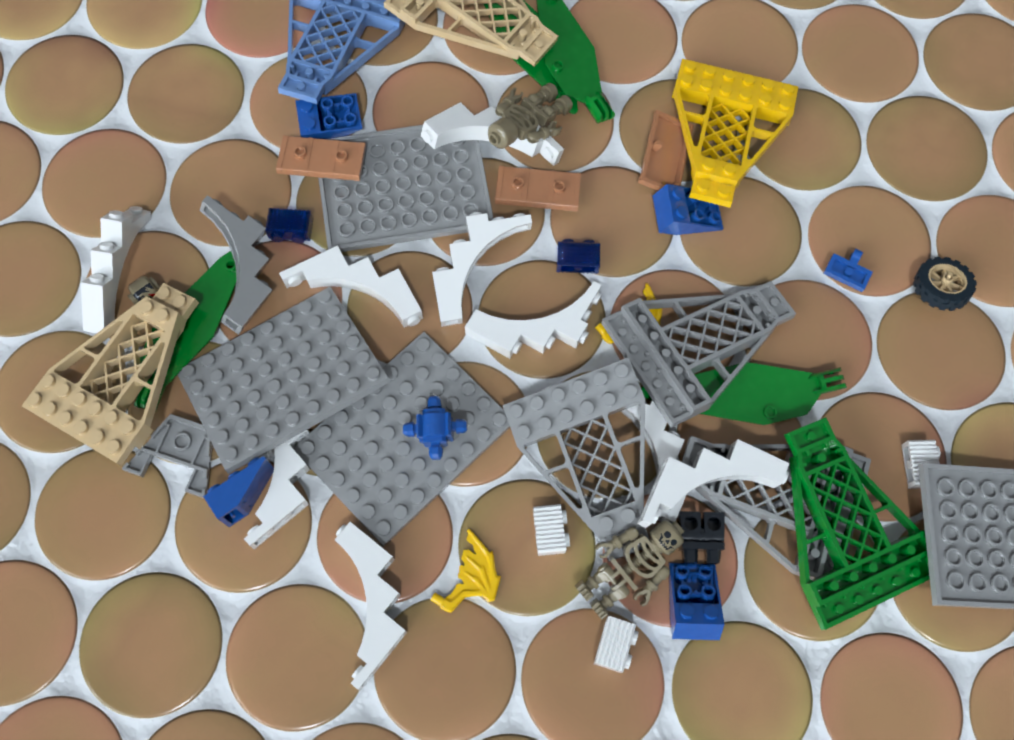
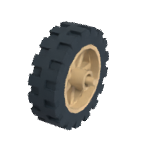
[913,257,977,311]

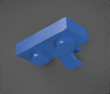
[823,248,873,292]

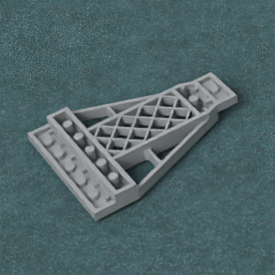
[601,281,796,428]
[502,357,650,562]
[682,436,871,580]

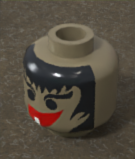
[127,275,160,305]

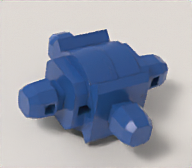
[403,396,468,460]

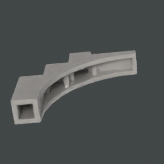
[200,195,272,335]

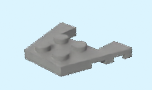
[122,414,212,498]

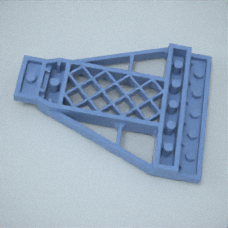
[278,0,405,104]

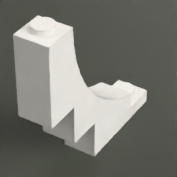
[421,102,564,166]
[279,245,423,328]
[244,430,310,550]
[637,439,789,528]
[335,522,407,690]

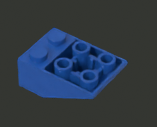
[295,93,362,139]
[652,184,723,235]
[203,456,274,527]
[669,563,724,640]

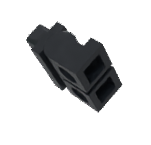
[677,511,725,564]

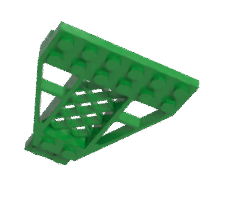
[784,417,930,630]

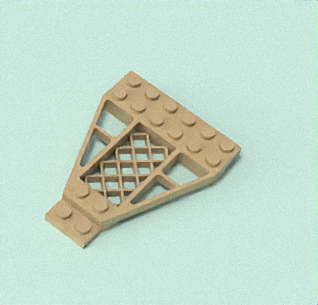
[384,0,559,67]
[22,283,199,466]

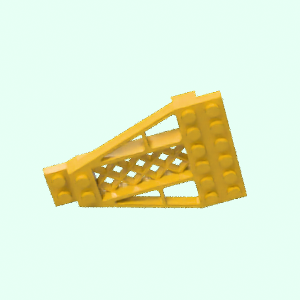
[672,59,799,208]

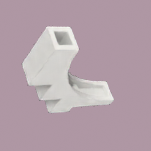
[81,206,151,333]
[432,212,532,327]
[465,281,602,359]
[620,400,687,523]

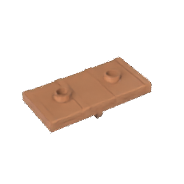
[638,110,694,191]
[276,135,366,181]
[495,165,581,212]

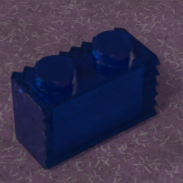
[265,208,313,243]
[556,239,600,274]

